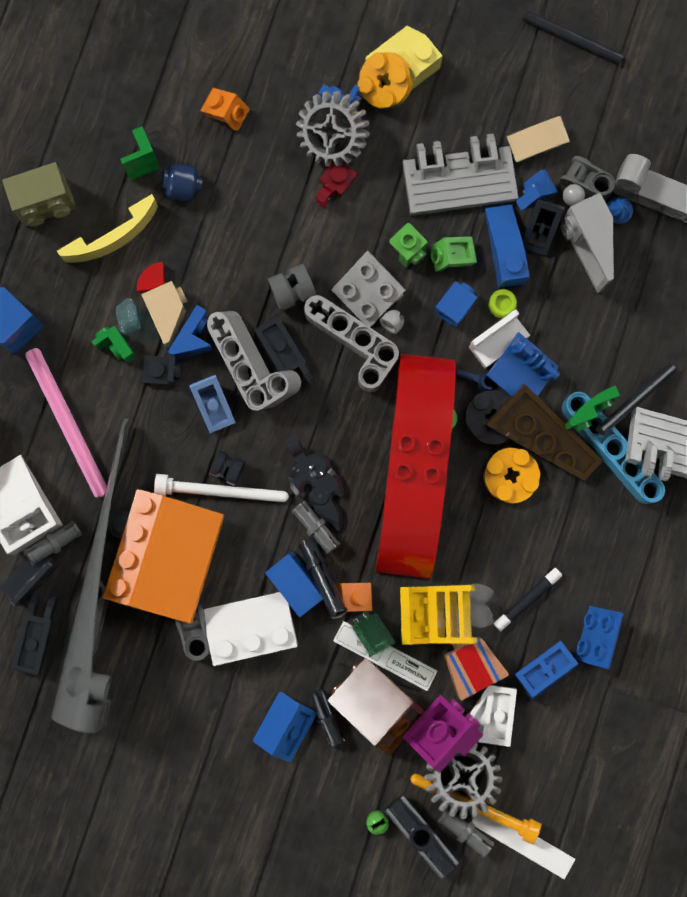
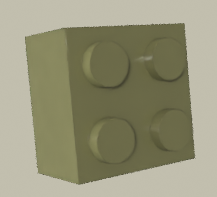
[2,162,76,226]

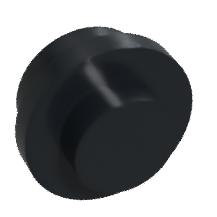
[108,511,129,539]

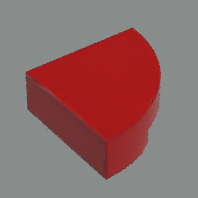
[137,262,165,293]

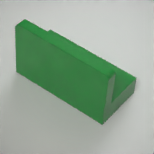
[120,126,160,180]

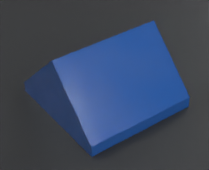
[0,287,44,353]

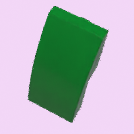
[565,385,620,432]

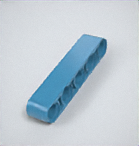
[562,392,665,504]

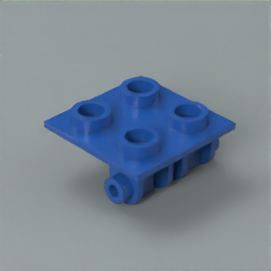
[486,332,560,396]
[575,606,624,669]

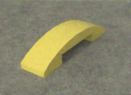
[57,194,158,262]

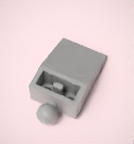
[561,184,614,293]

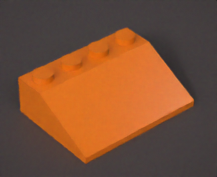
[103,489,225,624]

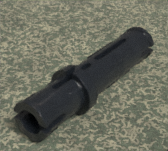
[298,537,348,619]

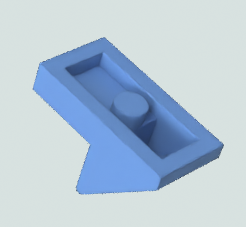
[189,375,235,433]

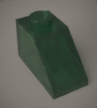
[350,611,395,657]

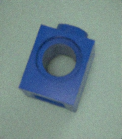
[434,281,478,329]

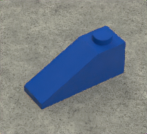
[485,204,529,288]

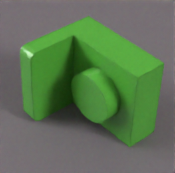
[431,237,477,272]

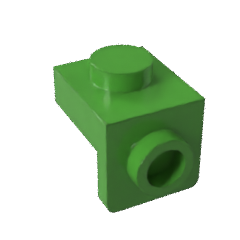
[390,223,428,268]

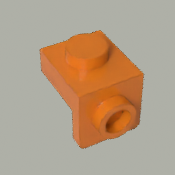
[200,88,249,131]
[336,583,372,612]

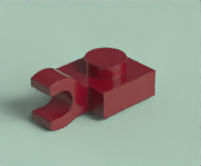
[315,161,357,208]

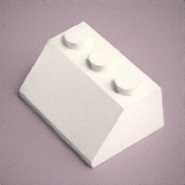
[204,592,298,666]

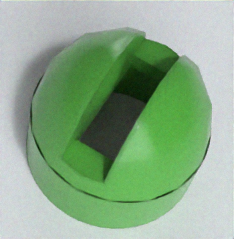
[366,810,389,835]

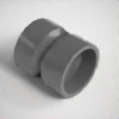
[267,263,316,312]

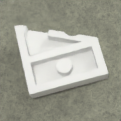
[470,685,517,747]

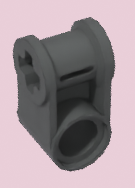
[560,156,615,202]
[175,604,211,661]

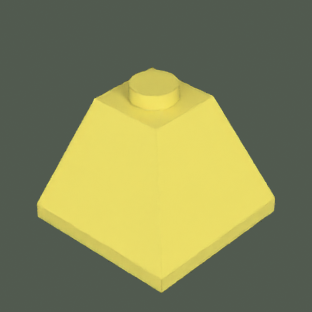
[365,26,442,90]

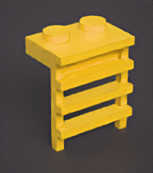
[400,585,477,645]

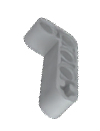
[613,154,687,223]
[305,296,399,392]
[207,311,301,411]

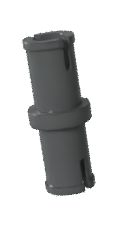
[292,501,341,555]
[24,521,82,566]
[438,807,494,858]

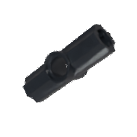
[384,794,459,879]

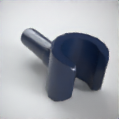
[456,369,493,391]

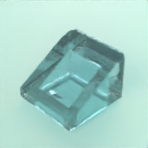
[115,298,141,334]

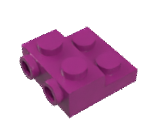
[403,695,484,773]

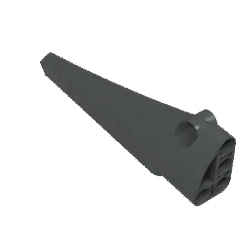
[51,418,129,733]

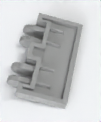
[403,134,518,216]
[625,407,687,481]

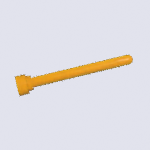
[411,774,541,845]

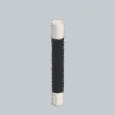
[493,568,562,632]

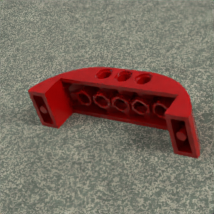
[376,353,456,579]

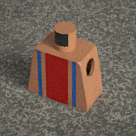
[444,629,509,701]

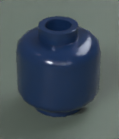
[161,163,202,201]

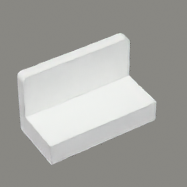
[469,310,530,369]

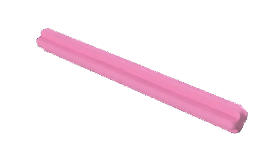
[25,348,107,498]

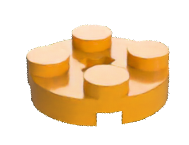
[357,52,413,108]
[483,448,540,504]

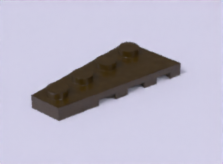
[485,384,603,481]

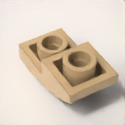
[507,116,570,162]

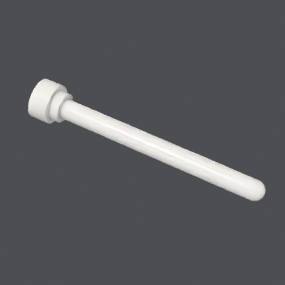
[154,474,289,502]

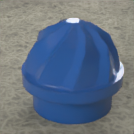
[607,197,633,224]

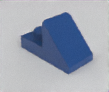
[168,305,213,359]

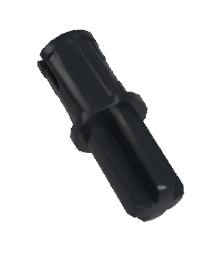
[311,689,346,747]

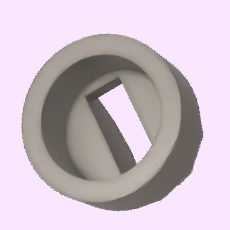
[380,310,404,334]

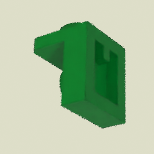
[92,326,137,363]

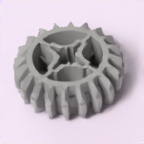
[296,91,369,166]
[424,743,502,819]

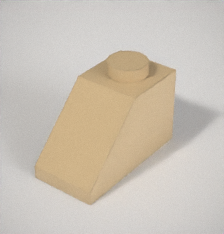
[141,281,187,349]

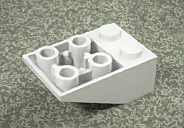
[0,455,63,555]

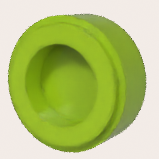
[489,289,517,318]

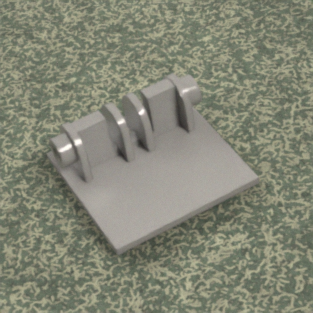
[331,251,406,327]

